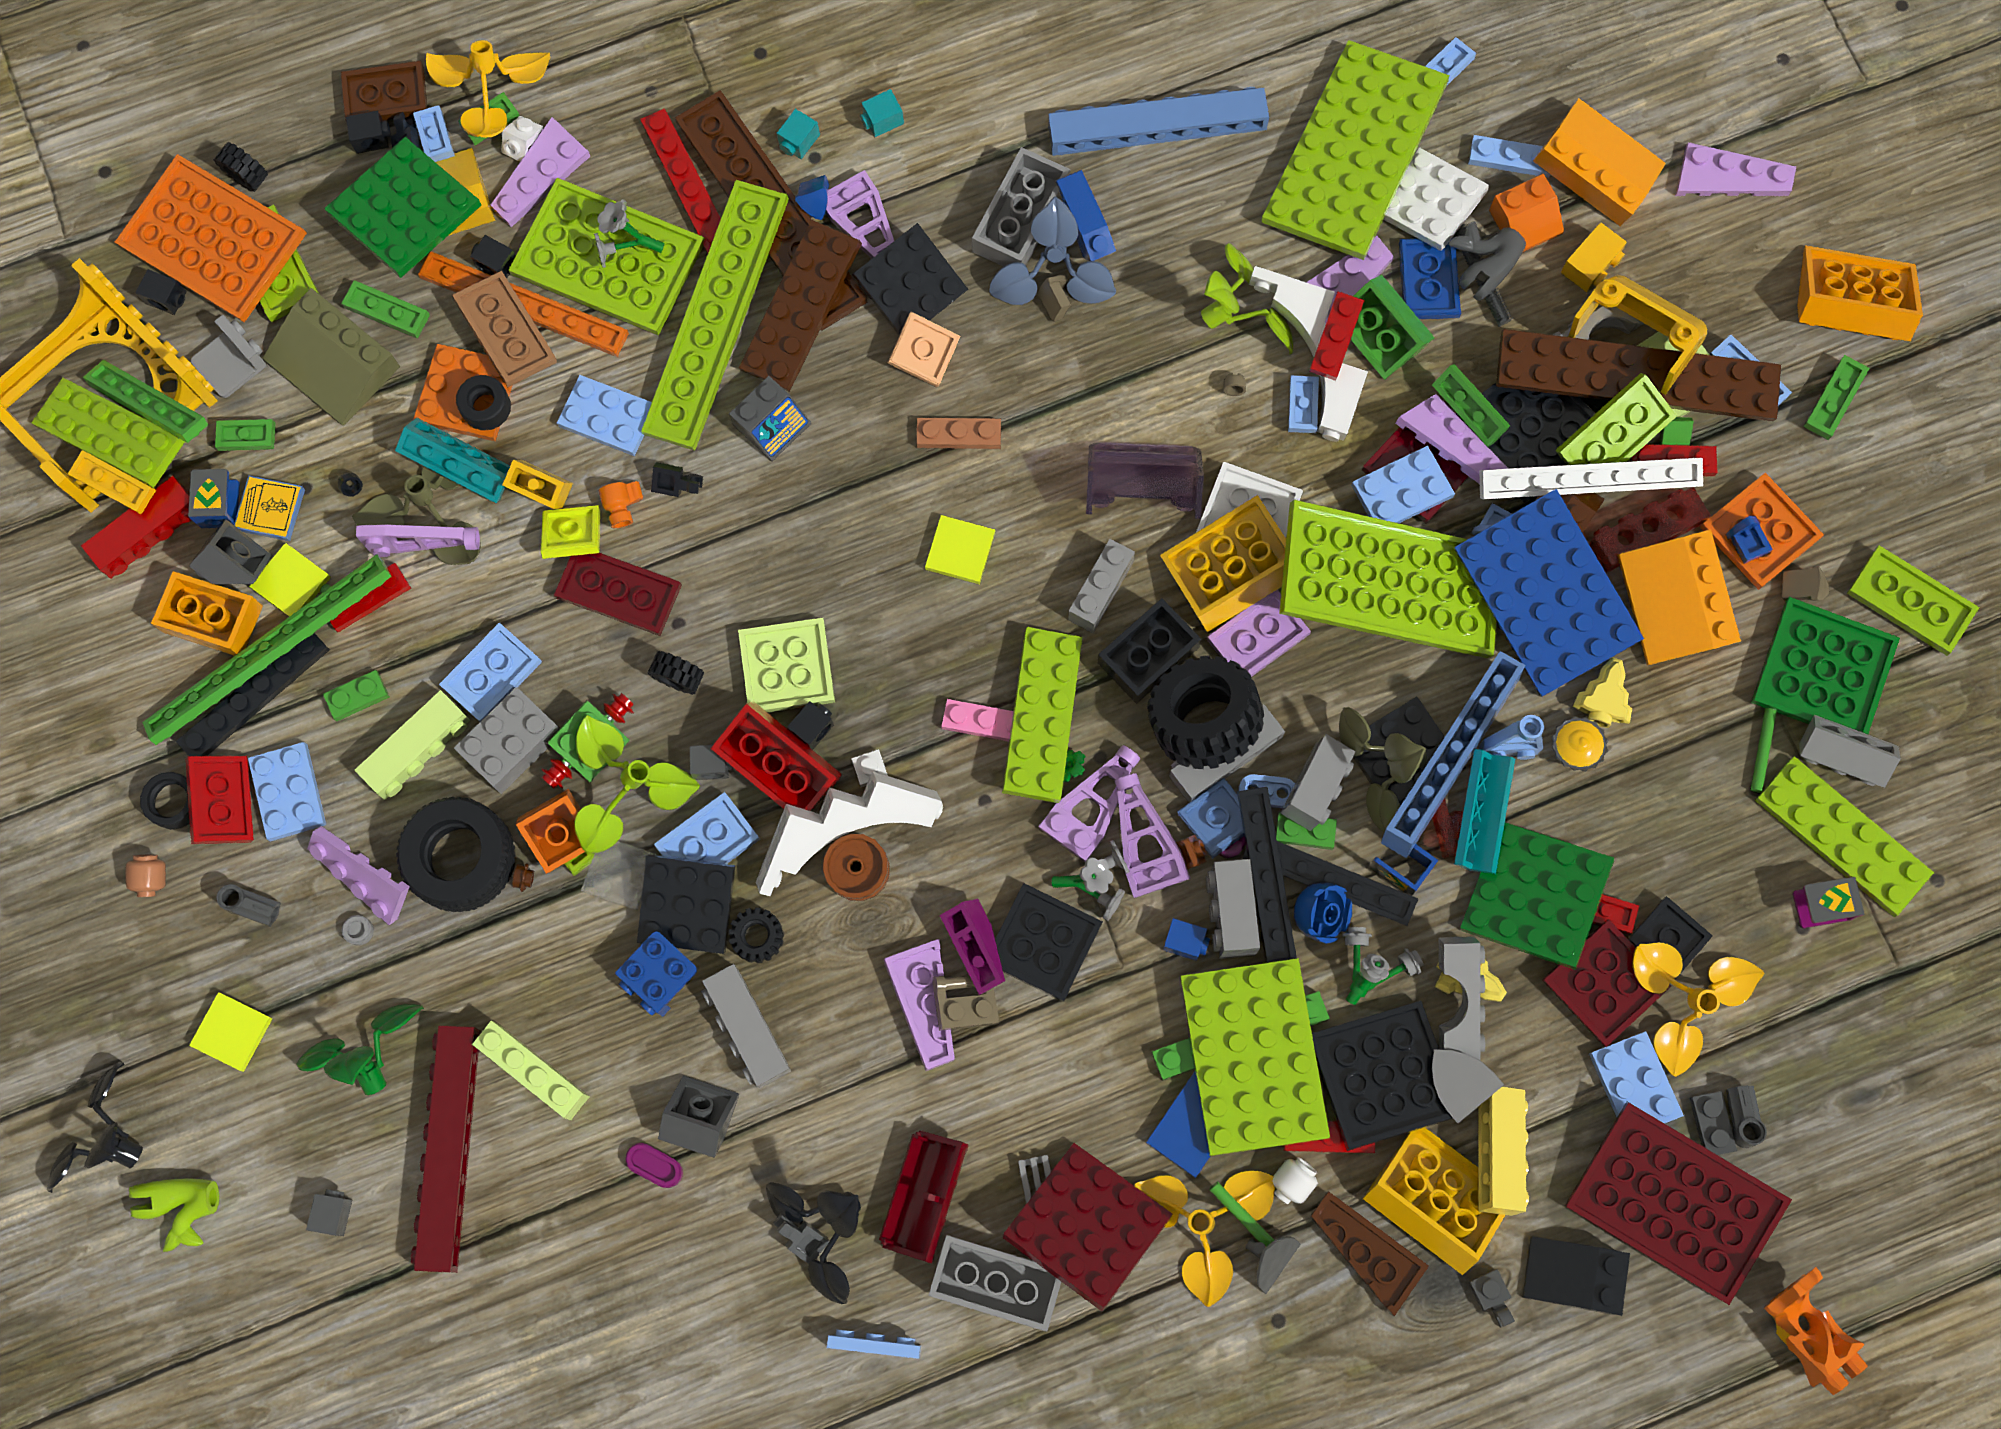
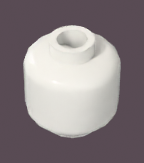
[1273,1157,1318,1204]

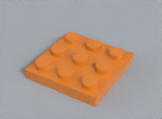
[413,344,513,442]
[1700,473,1824,590]

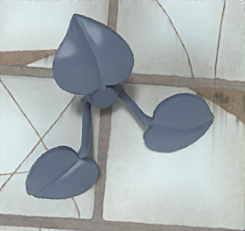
[989,197,1116,305]

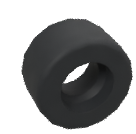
[456,375,511,430]

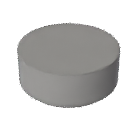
[342,915,374,946]

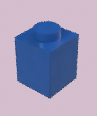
[1163,918,1210,961]

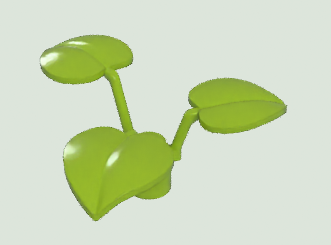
[1201,243,1293,355]
[574,715,700,853]

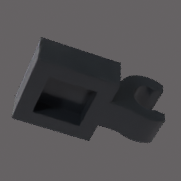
[391,112,420,149]
[651,462,703,497]

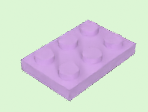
[1207,590,1311,677]

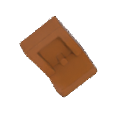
[1161,835,1207,870]

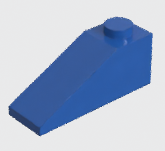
[1055,170,1116,261]

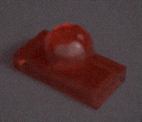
[1432,798,1463,859]

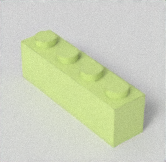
[355,690,470,800]
[472,1020,590,1120]

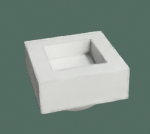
[851,749,888,787]

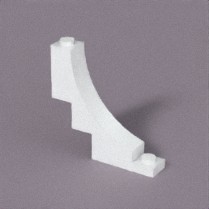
[1249,266,1368,442]
[756,771,943,896]

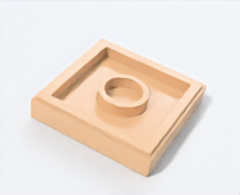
[887,312,961,387]

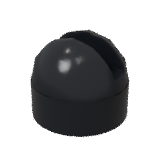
[338,472,363,497]

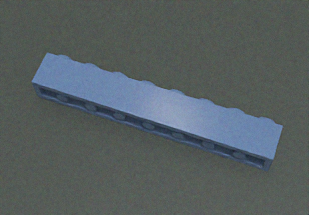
[1048,87,1269,156]
[1381,651,1526,858]

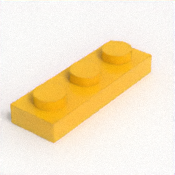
[68,450,156,514]

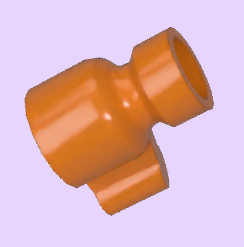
[598,481,643,528]

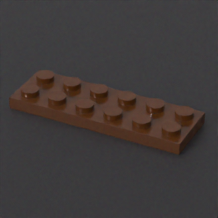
[739,220,862,392]

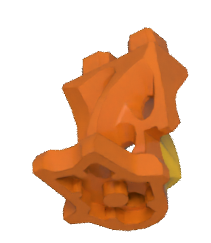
[1764,1267,1868,1395]

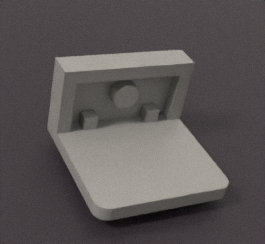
[191,315,268,398]

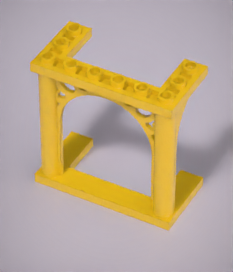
[0,258,218,513]

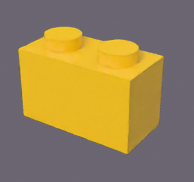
[1561,222,1627,292]
[502,459,573,509]

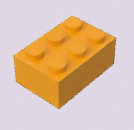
[151,571,263,656]

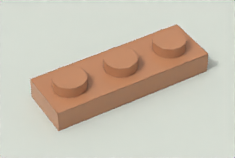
[917,418,1001,449]

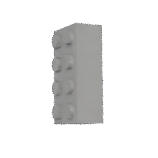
[972,147,1071,267]
[928,1235,1061,1332]

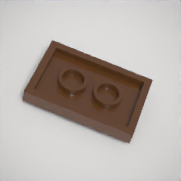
[341,60,428,123]

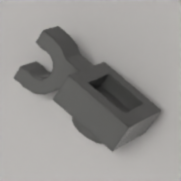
[773,1213,829,1264]
[1469,1269,1515,1328]

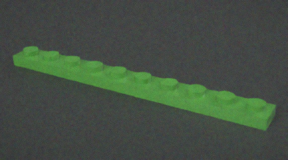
[142,554,392,745]

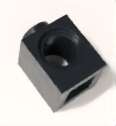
[346,111,391,154]
[470,235,516,278]
[135,269,187,315]
[787,701,834,750]

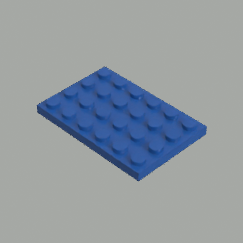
[1454,489,1644,697]

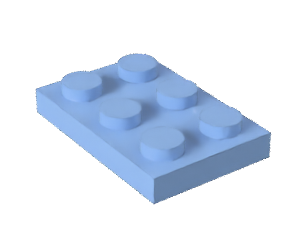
[557,375,652,456]
[1351,446,1455,524]
[439,623,542,722]
[248,742,326,842]
[654,792,760,864]
[1589,1031,1684,1123]

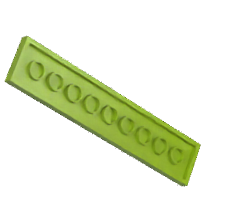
[641,180,789,451]

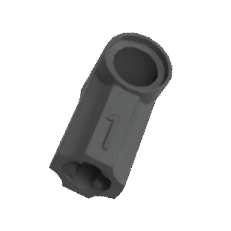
[216,884,281,927]
[1726,1085,1767,1148]

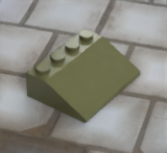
[263,288,400,426]

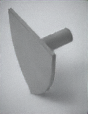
[1432,1049,1504,1123]

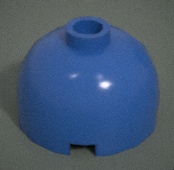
[1294,882,1352,944]

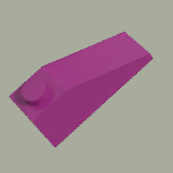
[940,899,1005,995]

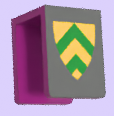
[1792,877,1865,928]

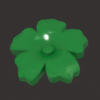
[1063,750,1086,782]

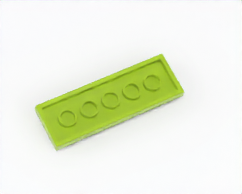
[31,378,185,488]
[1002,627,1083,803]
[1755,756,1934,917]

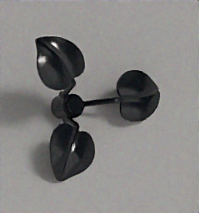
[47,1062,143,1193]
[766,1182,861,1304]

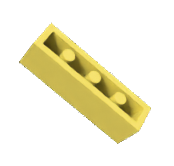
[1478,1087,1529,1216]

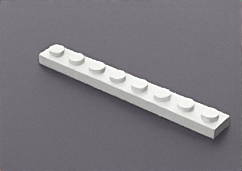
[1479,458,1703,499]

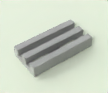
[1018,1155,1051,1204]

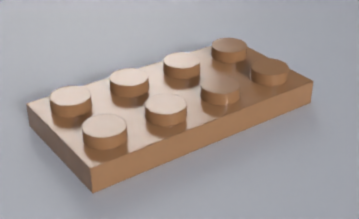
[452,271,557,388]

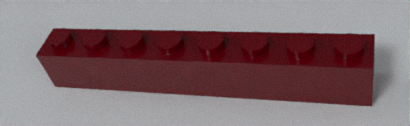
[411,1026,481,1273]

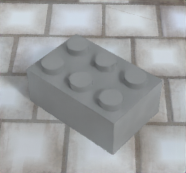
[454,686,559,794]
[1206,859,1260,959]

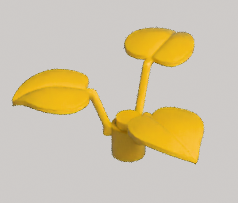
[426,40,550,138]
[1632,942,1764,1077]
[1134,1171,1275,1307]

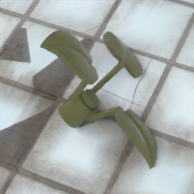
[352,466,481,565]
[1339,707,1427,833]

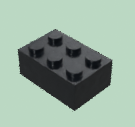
[1097,598,1201,704]

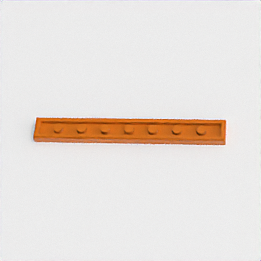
[418,251,629,357]

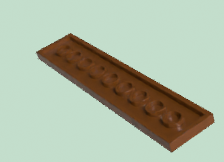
[675,90,868,331]
[1496,329,1781,422]

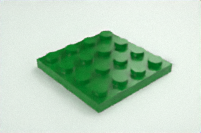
[324,137,482,278]
[1751,597,1900,734]
[1460,822,1614,970]

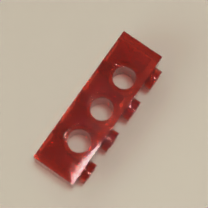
[1589,487,1711,573]

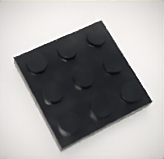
[852,223,969,335]
[1353,696,1466,806]
[637,854,736,954]
[995,883,1103,1002]

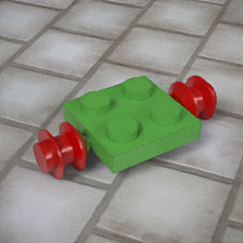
[541,693,634,789]

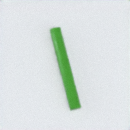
[1750,708,1777,793]
[1209,1181,1275,1247]

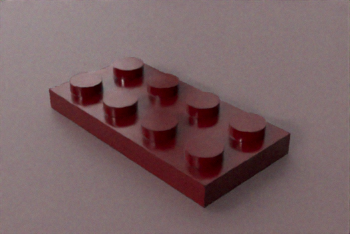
[554,553,682,636]

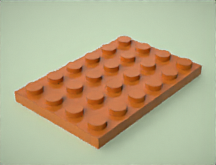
[115,154,307,323]

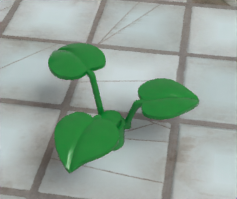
[296,1004,424,1095]

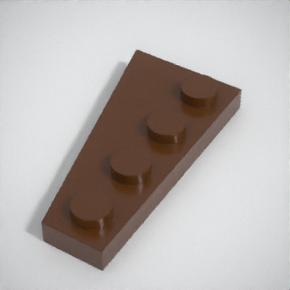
[1310,1191,1429,1316]

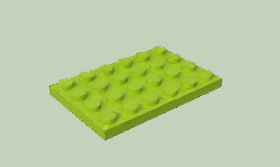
[508,178,705,336]
[1180,958,1330,1156]

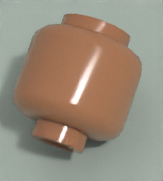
[125,854,166,897]

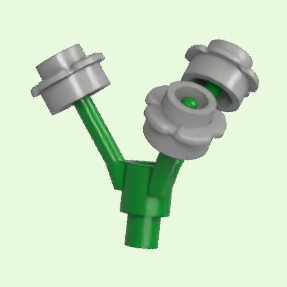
[1342,927,1424,1005]

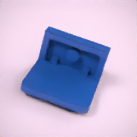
[615,932,697,1017]

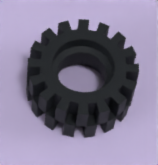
[213,142,268,192]
[647,651,704,695]
[729,907,784,963]

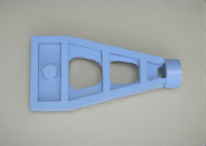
[1479,715,1544,760]

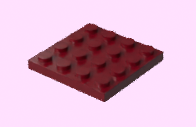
[1002,1143,1173,1312]

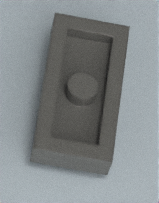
[1689,1091,1737,1155]

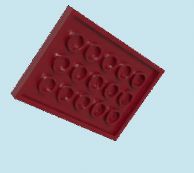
[1565,1101,1792,1305]

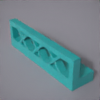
[395,417,510,503]
[1454,749,1516,874]

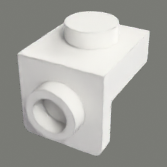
[501,116,543,162]

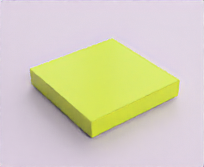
[541,505,600,559]
[925,515,995,585]
[249,543,331,617]
[189,992,273,1072]

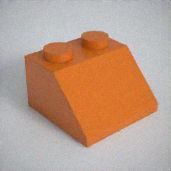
[1489,174,1564,252]
[516,789,585,874]

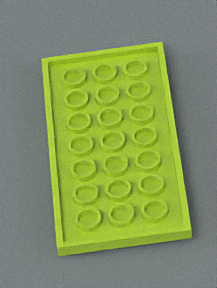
[1262,40,1449,260]
[1279,500,1496,658]

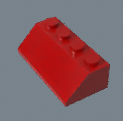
[710,701,842,811]

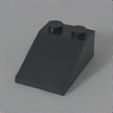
[1522,1236,1630,1316]

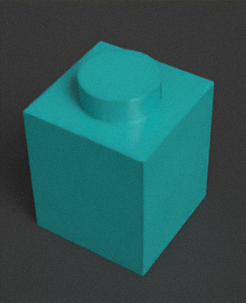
[860,89,904,137]
[777,108,820,160]

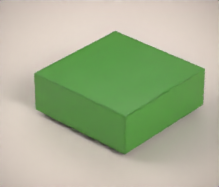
[1659,417,1694,445]

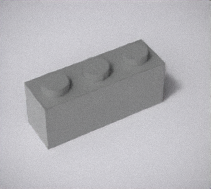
[1068,539,1135,633]
[1799,715,1901,788]
[1281,734,1355,831]

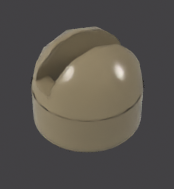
[1224,373,1246,396]

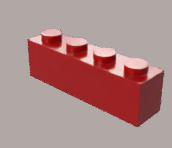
[81,476,191,578]

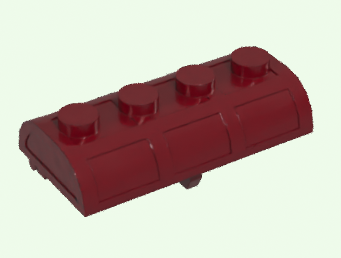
[879,1130,969,1264]

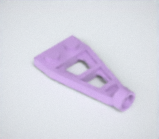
[825,170,894,258]
[356,525,480,557]
[1039,745,1140,862]
[1115,773,1191,898]

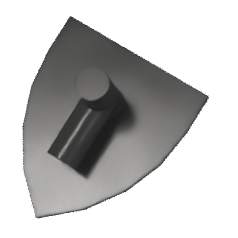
[1246,1236,1301,1294]

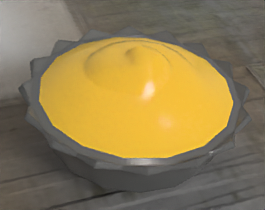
[1552,716,1608,772]

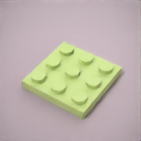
[738,618,835,713]

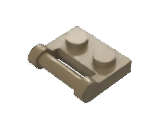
[933,976,999,1031]

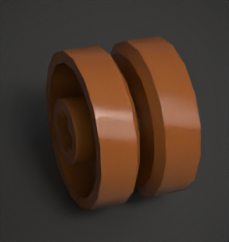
[823,834,890,901]

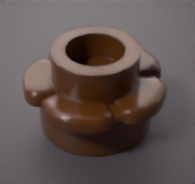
[512,863,534,892]

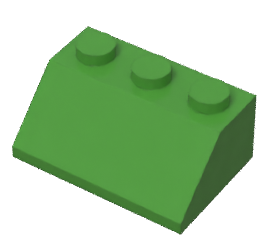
[1351,275,1435,380]

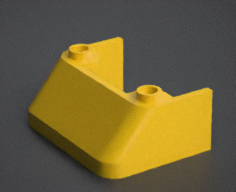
[1568,275,1707,395]

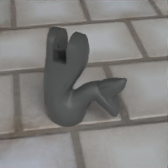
[1448,221,1526,301]

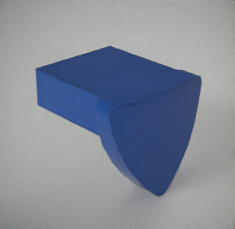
[795,175,830,220]
[1726,516,1773,564]

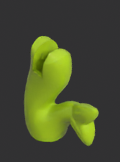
[129,1178,219,1252]

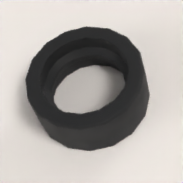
[140,772,190,830]

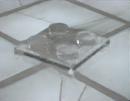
[581,841,657,911]

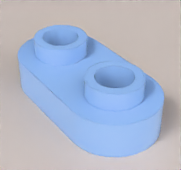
[1238,774,1295,808]

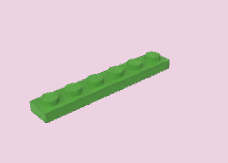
[83,360,209,443]
[1152,991,1330,1081]

